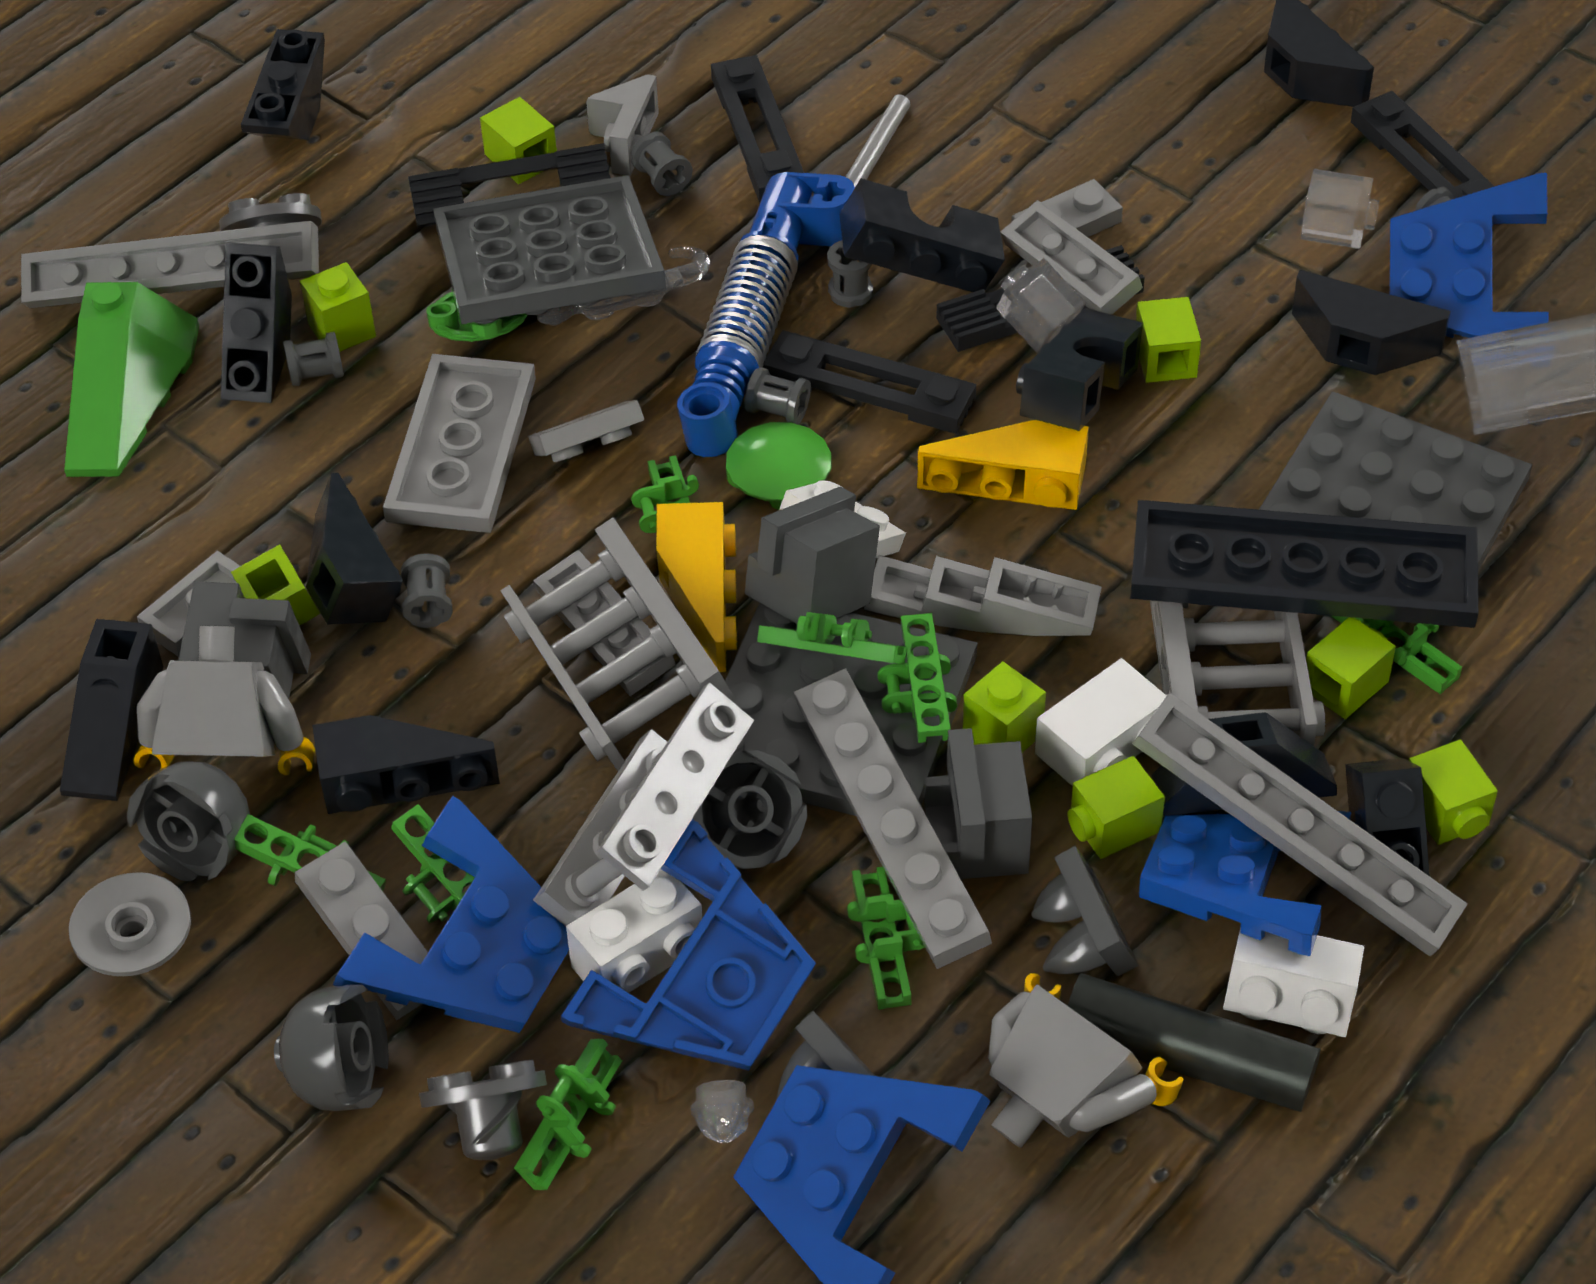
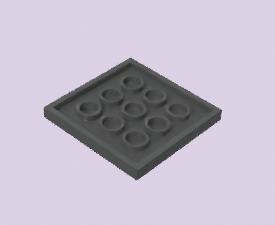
[433,175,666,324]
[1259,391,1533,571]
[725,602,978,816]

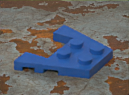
[1390,173,1549,363]
[332,796,569,1033]
[1139,811,1351,956]
[561,819,816,1071]
[733,1065,990,1284]

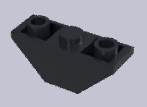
[1264,0,1374,107]
[241,29,325,140]
[221,242,292,403]
[1292,270,1451,375]
[1152,712,1337,816]

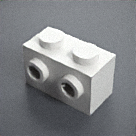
[1035,658,1167,786]
[566,869,702,993]
[1223,927,1364,1037]

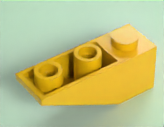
[917,420,1089,510]
[656,502,737,672]

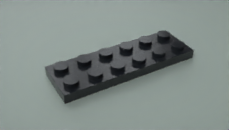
[1130,500,1479,628]

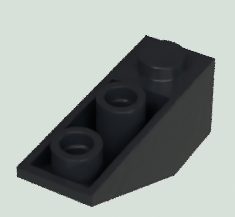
[306,473,403,625]
[60,619,163,801]
[312,715,500,814]

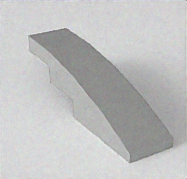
[864,555,1102,636]

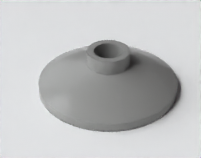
[69,872,191,976]

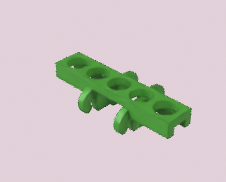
[631,455,699,533]
[757,612,907,664]
[877,613,957,743]
[1331,616,1462,694]
[391,804,474,923]
[234,814,386,891]
[847,867,925,1010]
[514,1039,622,1190]

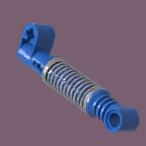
[677,172,855,457]

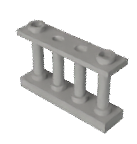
[500,518,735,771]
[1150,600,1325,746]
[533,682,754,927]

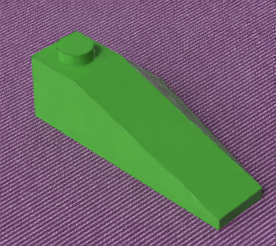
[64,282,199,477]

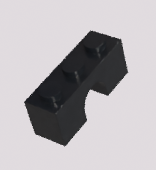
[839,178,1005,292]
[1016,308,1143,431]

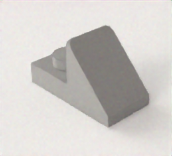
[586,74,659,176]

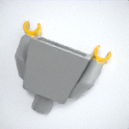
[133,626,315,775]
[988,973,1184,1148]

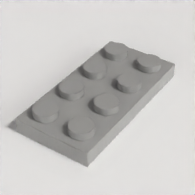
[383,354,536,533]

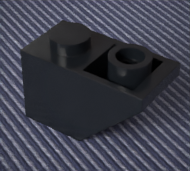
[1345,758,1430,876]

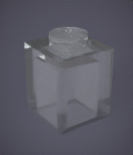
[1300,169,1380,249]
[996,258,1086,353]

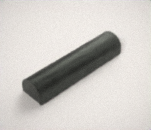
[1068,973,1321,1112]

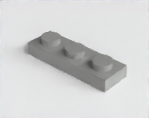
[1000,200,1143,315]
[533,550,676,696]
[295,841,428,1020]

